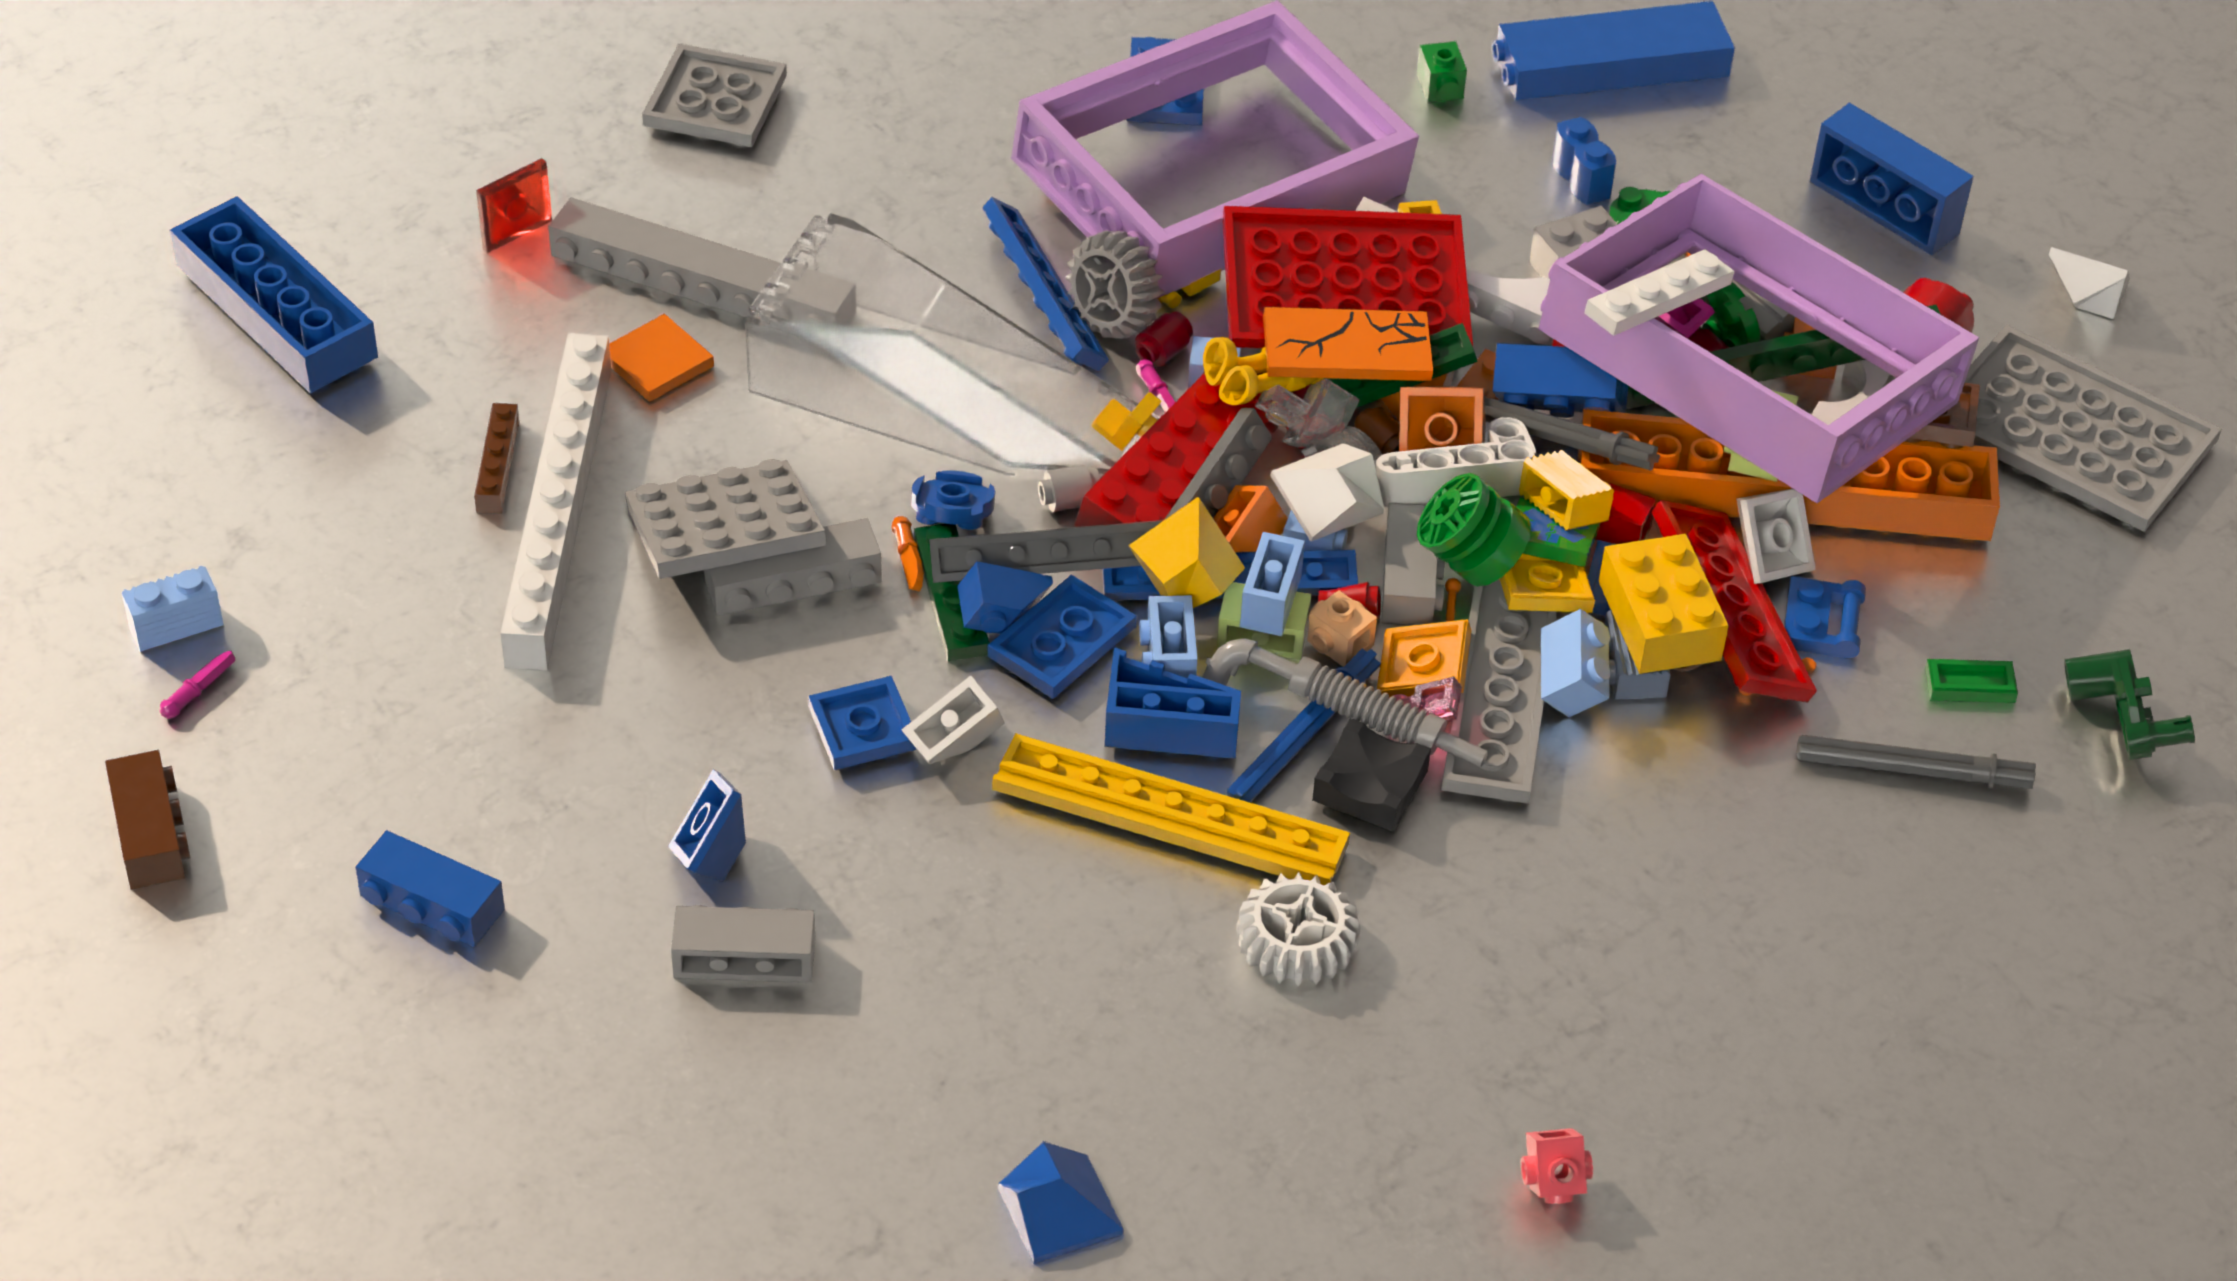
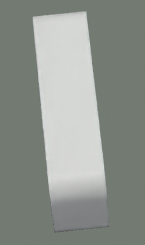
[1376,417,1536,507]

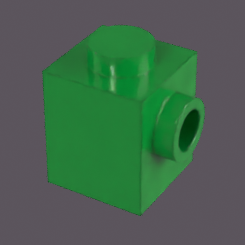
[1417,41,1467,103]

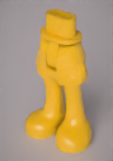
[1203,337,1324,405]

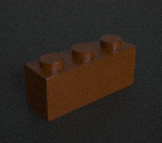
[105,750,191,890]

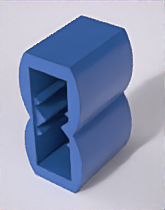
[1552,117,1616,205]

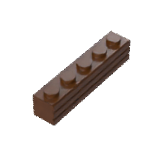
[474,403,520,514]

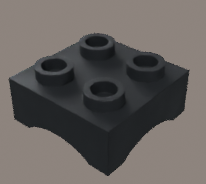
[1312,718,1431,832]

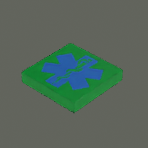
[1516,498,1600,567]

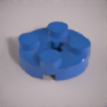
[911,470,995,530]

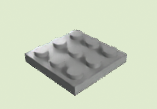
[642,44,787,147]

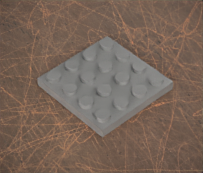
[625,459,827,579]

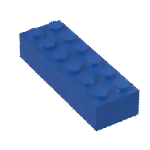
[170,196,378,394]

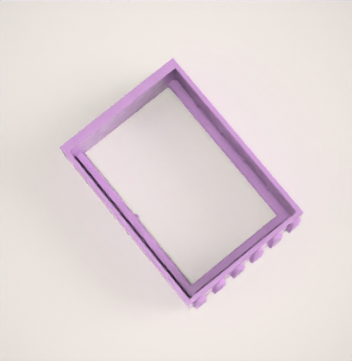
[1011,0,1419,298]
[1538,174,1979,503]

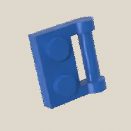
[1784,576,1866,658]

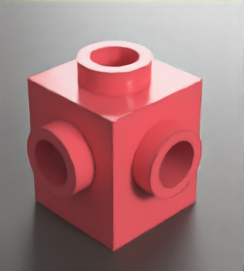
[1521,1128,1593,1204]

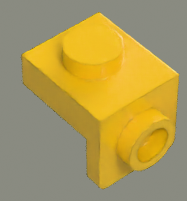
[1091,391,1162,451]

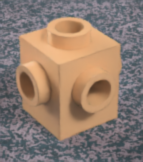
[1307,590,1377,667]

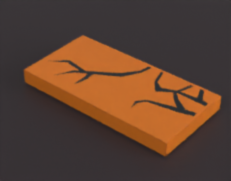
[1263,307,1433,381]

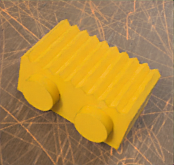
[1519,450,1614,531]

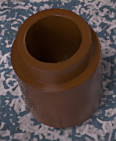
[1353,407,1400,459]

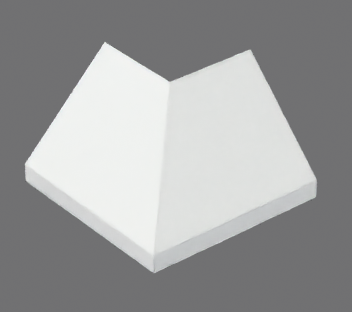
[2049,247,2130,319]
[1270,443,1384,542]
[1737,489,1816,584]

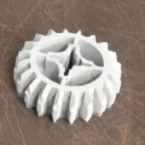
[1236,872,1360,987]

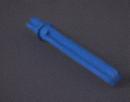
[1227,648,1381,803]

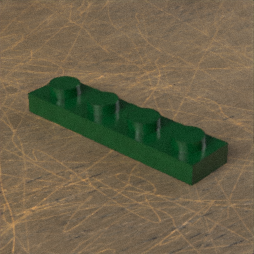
[1311,323,1478,419]
[914,524,990,661]

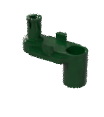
[2064,649,2195,760]

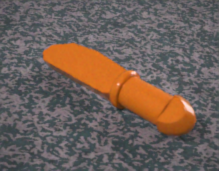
[892,516,924,592]

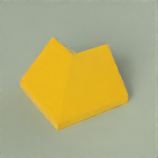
[1128,497,1245,608]

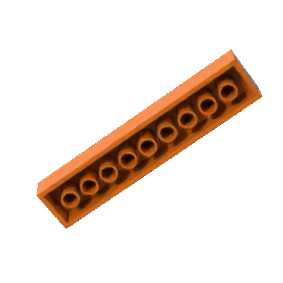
[1577,409,2000,541]

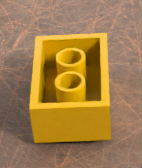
[1599,534,1729,674]

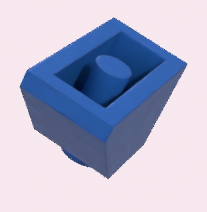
[958,561,1053,634]

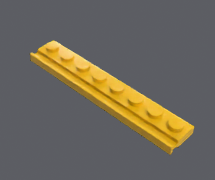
[992,733,1350,886]

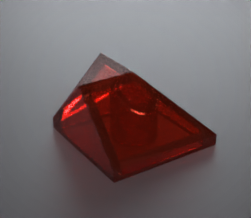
[476,158,552,253]

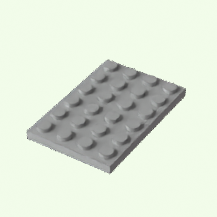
[1965,325,2222,532]

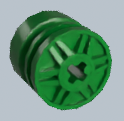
[1416,473,1531,587]

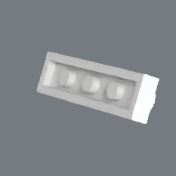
[1584,249,1734,336]

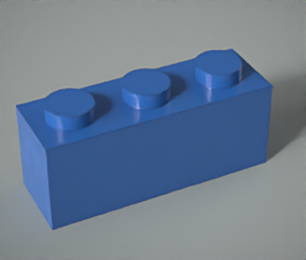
[355,830,505,947]

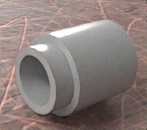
[1038,465,1100,512]

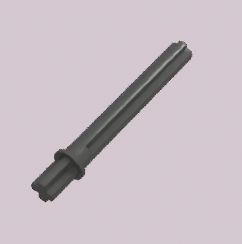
[1484,396,1660,471]
[1796,735,2036,789]

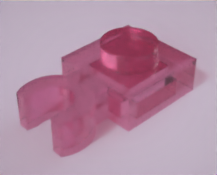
[1391,676,1462,722]

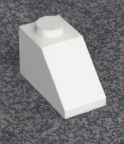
[901,675,1005,764]

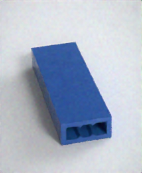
[1492,1,1735,101]

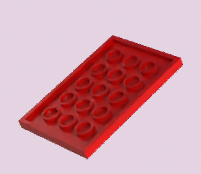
[1223,206,1473,349]

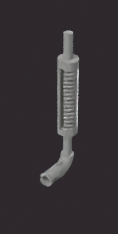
[1202,638,1488,767]

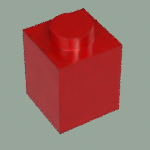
[1595,483,1656,544]

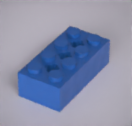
[1809,102,1974,256]

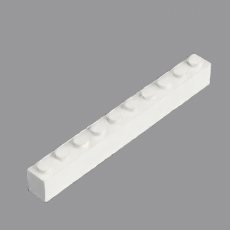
[500,333,612,671]

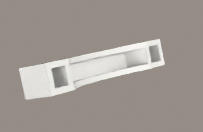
[1356,197,1553,346]

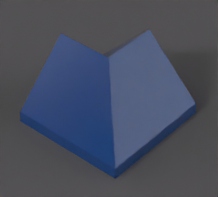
[668,769,746,881]
[998,1141,1124,1264]

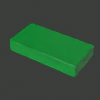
[1925,659,2018,703]

